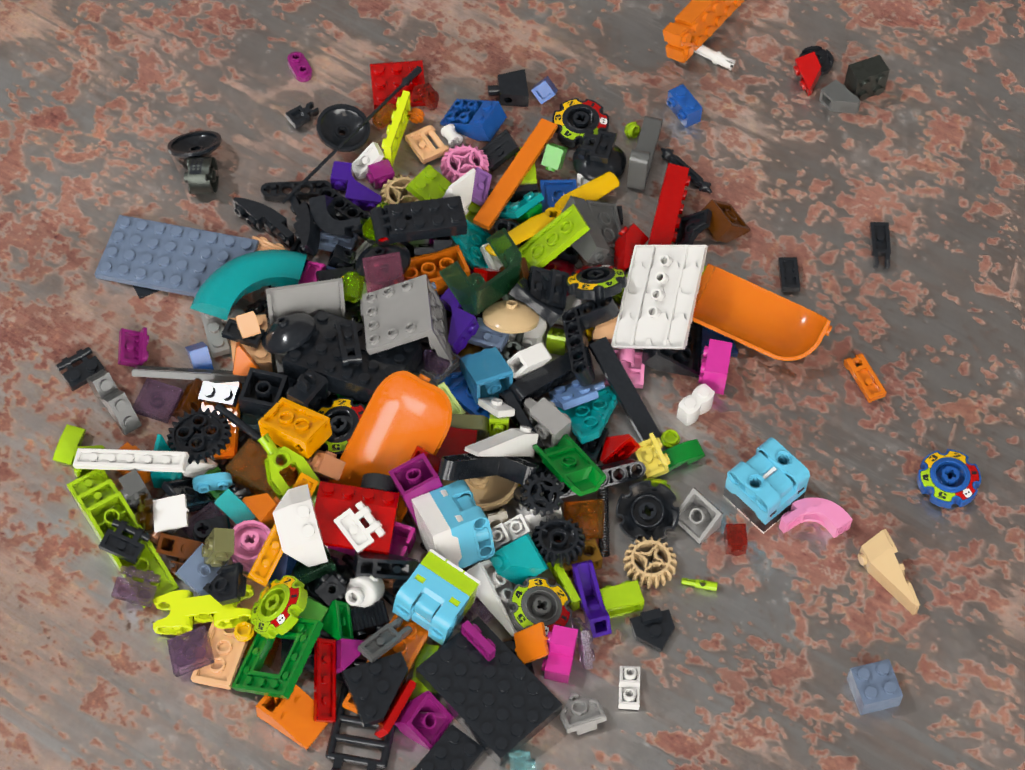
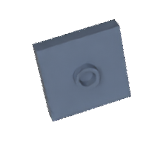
[175,543,227,596]

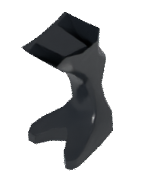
[508,277,566,328]

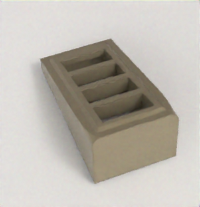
[484,507,509,528]

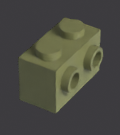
[201,528,234,567]

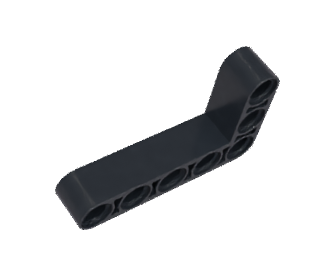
[562,296,619,386]
[438,453,539,487]

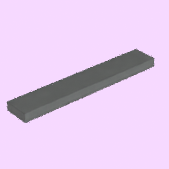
[132,365,247,383]

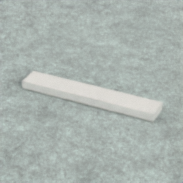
[73,448,189,473]

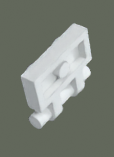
[333,501,386,554]

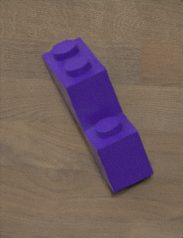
[330,161,382,212]
[440,285,480,355]
[572,560,612,638]

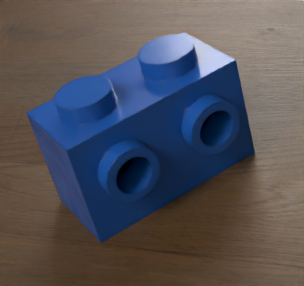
[667,84,703,128]

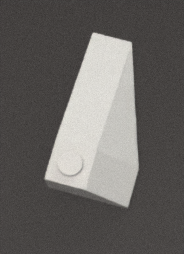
[464,426,539,457]
[466,560,518,637]

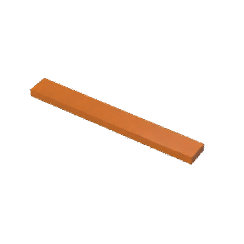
[473,118,558,230]

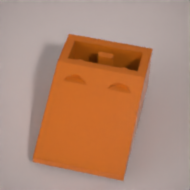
[256,685,329,750]

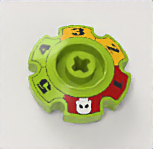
[251,575,308,639]

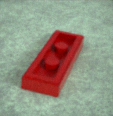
[374,679,417,738]

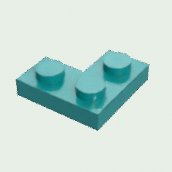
[499,191,544,219]

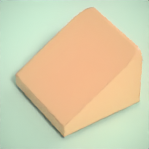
[236,311,261,339]

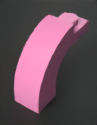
[779,497,853,538]

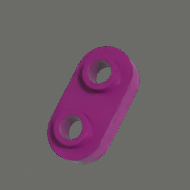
[287,52,312,82]

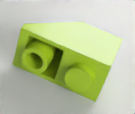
[489,413,510,437]

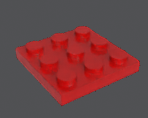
[370,60,427,110]

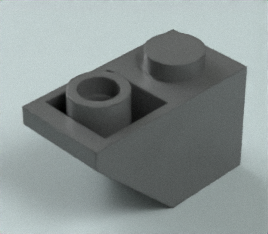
[819,79,861,114]

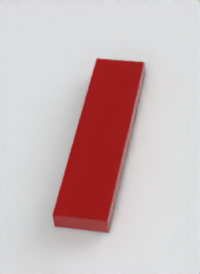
[314,638,336,723]

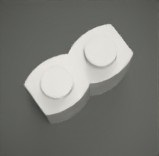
[676,384,715,426]

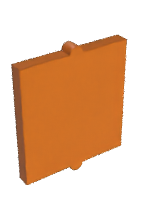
[514,622,549,665]

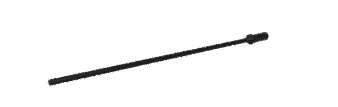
[282,66,422,204]

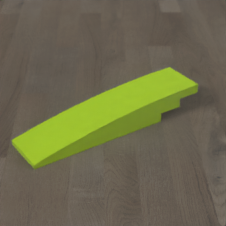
[66,469,179,608]

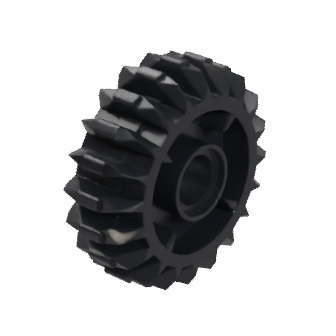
[532,515,586,568]

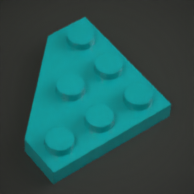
[451,219,491,270]
[557,386,618,444]

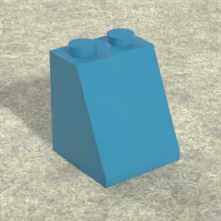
[460,347,513,405]

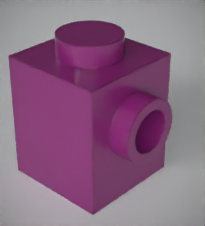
[366,159,395,190]

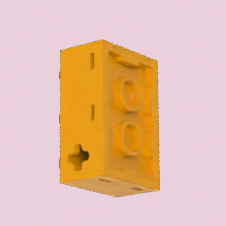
[258,397,332,459]

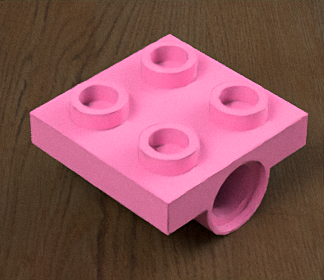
[605,349,645,389]

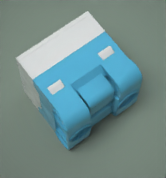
[411,480,495,569]

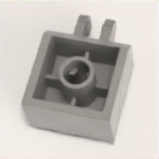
[523,397,571,448]

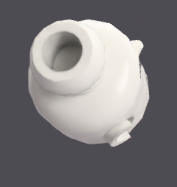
[345,575,385,608]

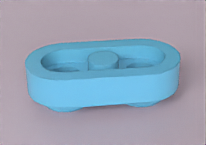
[192,472,233,493]

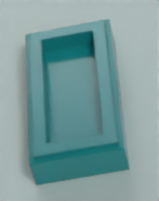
[214,488,256,524]

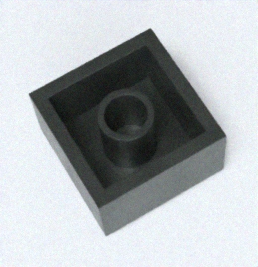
[844,55,890,101]

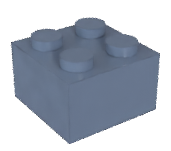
[847,659,903,715]

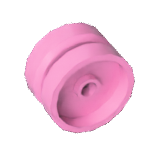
[231,520,270,572]

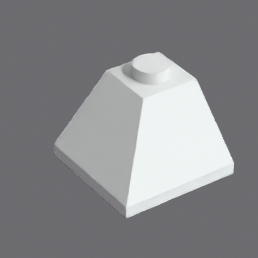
[443,168,476,215]

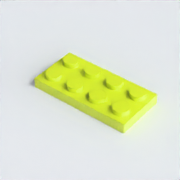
[381,90,411,167]

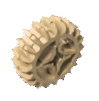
[380,174,420,205]
[623,536,677,589]

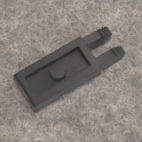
[358,617,412,663]

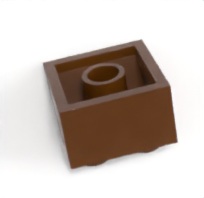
[701,199,751,243]

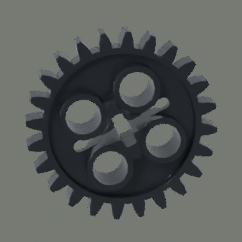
[167,407,232,464]

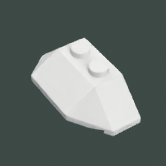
[273,484,328,567]

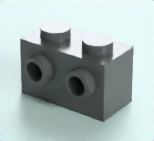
[118,469,153,510]

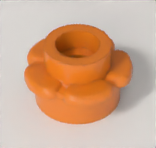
[408,108,425,124]

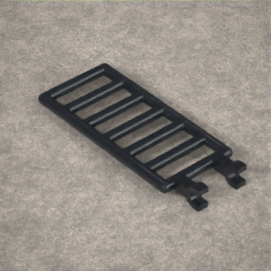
[325,658,407,770]

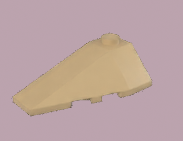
[858,529,920,615]

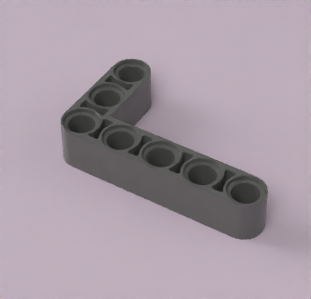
[626,116,663,190]

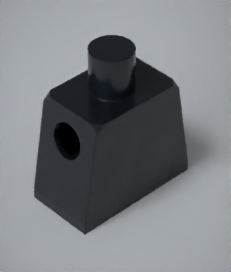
[487,69,529,107]

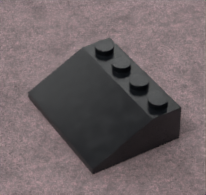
[642,321,703,378]

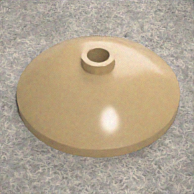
[482,300,539,334]

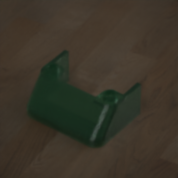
[439,228,522,316]

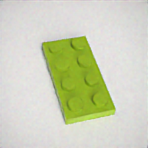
[405,164,481,223]
[517,204,590,269]

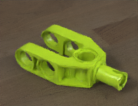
[257,433,320,499]

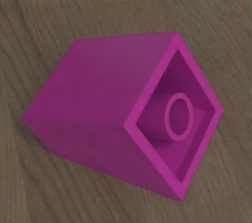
[389,452,443,526]

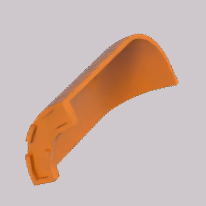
[692,263,833,361]
[328,371,452,523]

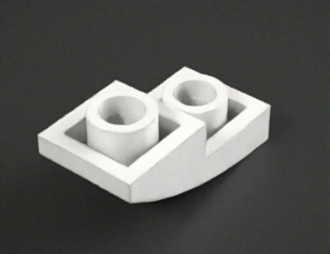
[491,514,532,550]
[618,666,640,710]

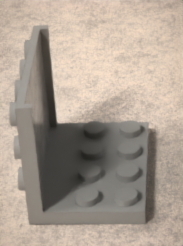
[362,274,453,368]
[266,278,346,375]

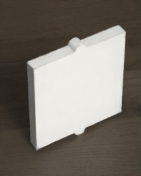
[152,494,189,533]

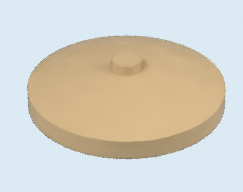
[440,475,518,511]

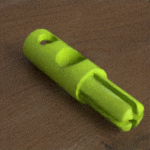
[681,578,718,591]

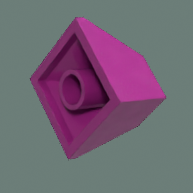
[394,691,454,750]

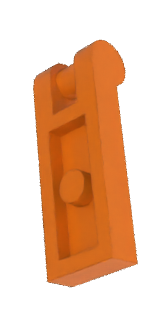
[843,353,887,403]

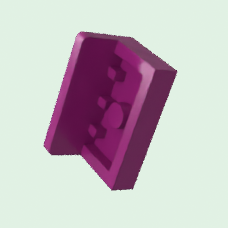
[118,327,149,368]

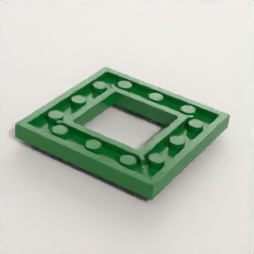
[231,618,324,699]

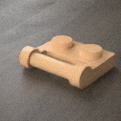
[405,125,449,164]

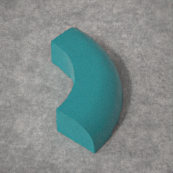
[190,249,307,320]

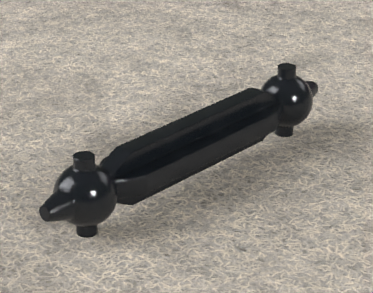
[661,147,712,194]

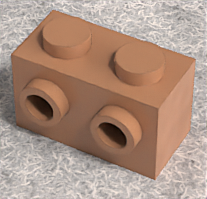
[305,450,346,481]

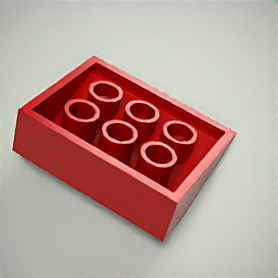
[314,481,400,555]

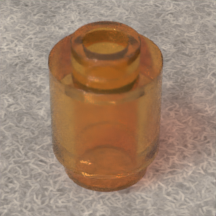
[372,103,397,129]

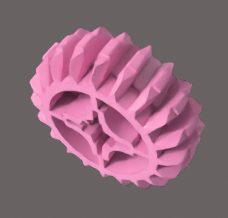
[440,144,489,183]

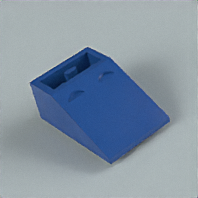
[440,99,507,142]

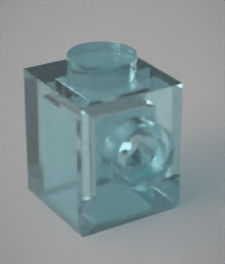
[508,750,536,770]

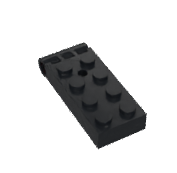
[370,196,467,246]

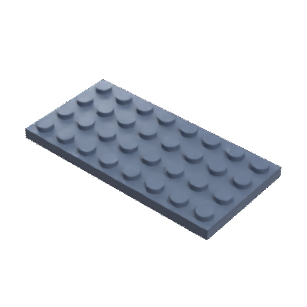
[94,215,259,305]

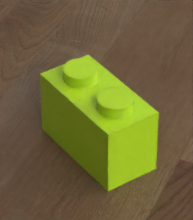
[600,580,645,618]

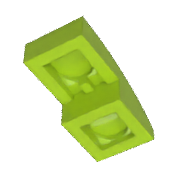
[52,424,86,466]

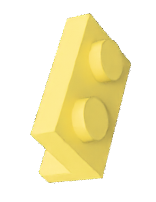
[634,432,671,480]

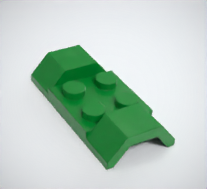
[533,434,606,497]

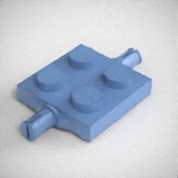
[549,379,605,410]

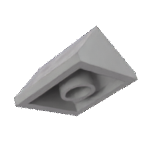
[678,488,724,544]

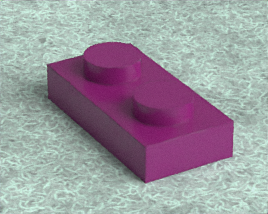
[461,620,496,661]

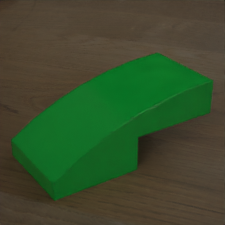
[662,439,706,471]

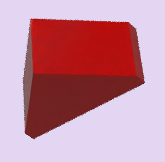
[600,434,641,464]

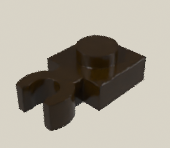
[135,493,153,531]

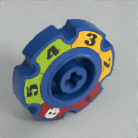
[917,449,981,509]

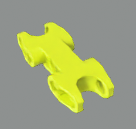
[153,584,254,636]

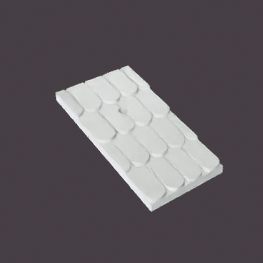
[611,245,708,350]

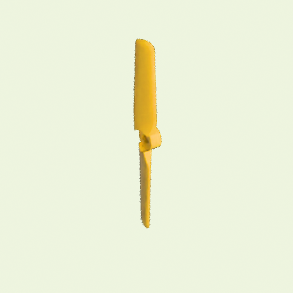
[485,171,620,256]

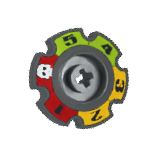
[507,577,572,636]

